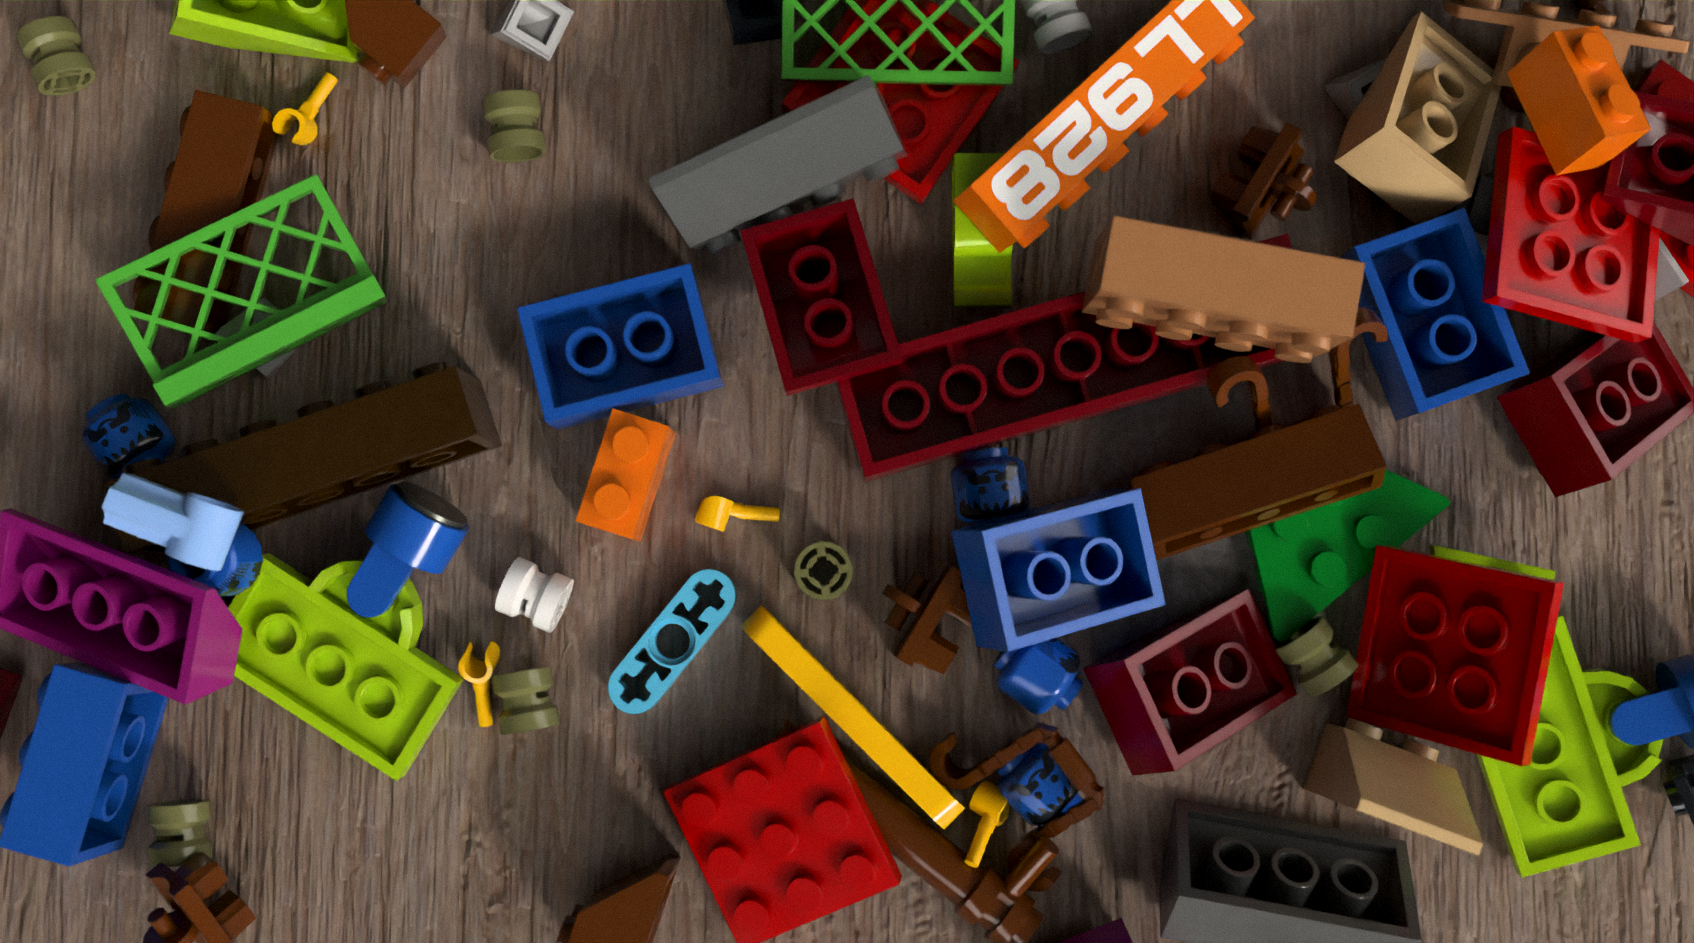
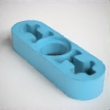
[608,569,737,714]

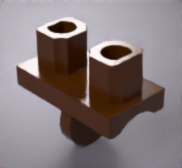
[1211,123,1318,239]
[882,566,972,674]
[143,852,256,943]

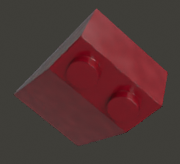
[1600,91,1694,246]
[740,198,903,396]
[1496,320,1694,497]
[1083,588,1297,775]

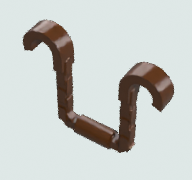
[1207,307,1388,431]
[929,722,1104,892]

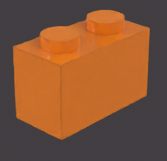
[1507,25,1651,175]
[575,408,676,542]

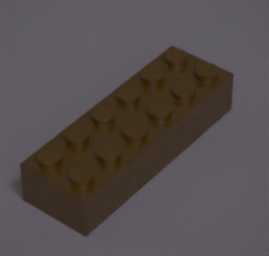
[103,362,502,556]

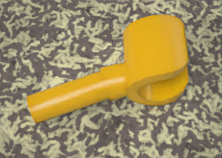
[272,72,338,145]
[695,496,780,532]
[458,641,501,727]
[964,780,1009,868]

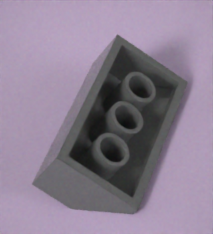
[648,75,908,255]
[1159,799,1422,943]

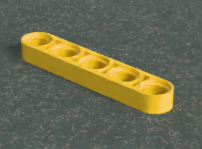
[740,605,965,829]

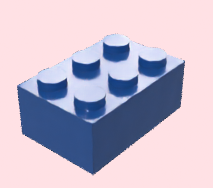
[1339,208,1530,421]
[517,263,725,430]
[951,488,1166,652]
[0,662,169,867]

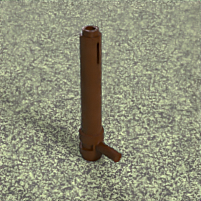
[772,719,1059,943]

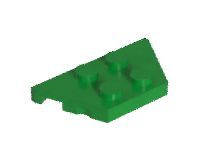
[1245,470,1451,644]

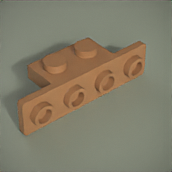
[1443,0,1690,87]

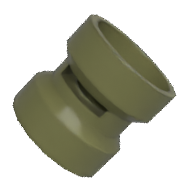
[16,16,96,96]
[482,89,547,163]
[794,541,853,600]
[1274,615,1358,698]
[492,666,560,735]
[148,799,212,867]

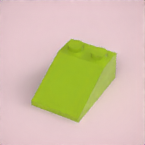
[169,0,358,63]

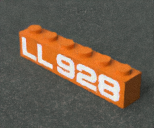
[953,0,1255,253]

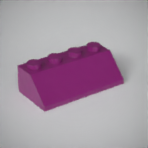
[0,508,243,705]

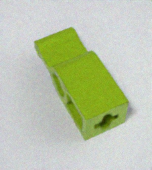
[951,153,1013,308]

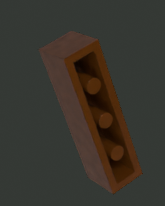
[133,90,279,334]
[1130,403,1387,561]

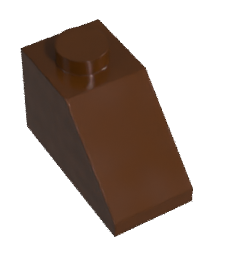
[345,0,446,89]

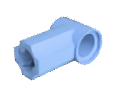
[102,473,244,571]

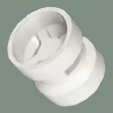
[495,557,574,633]

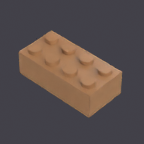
[1082,215,1365,363]

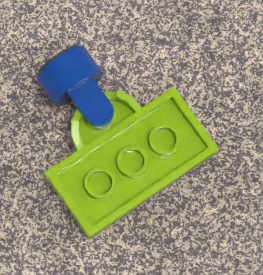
[228,482,470,781]
[1476,615,1694,877]

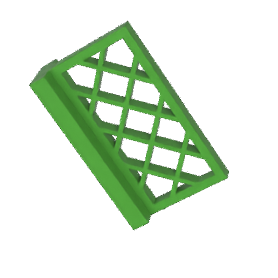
[781,0,1015,86]
[95,174,387,409]

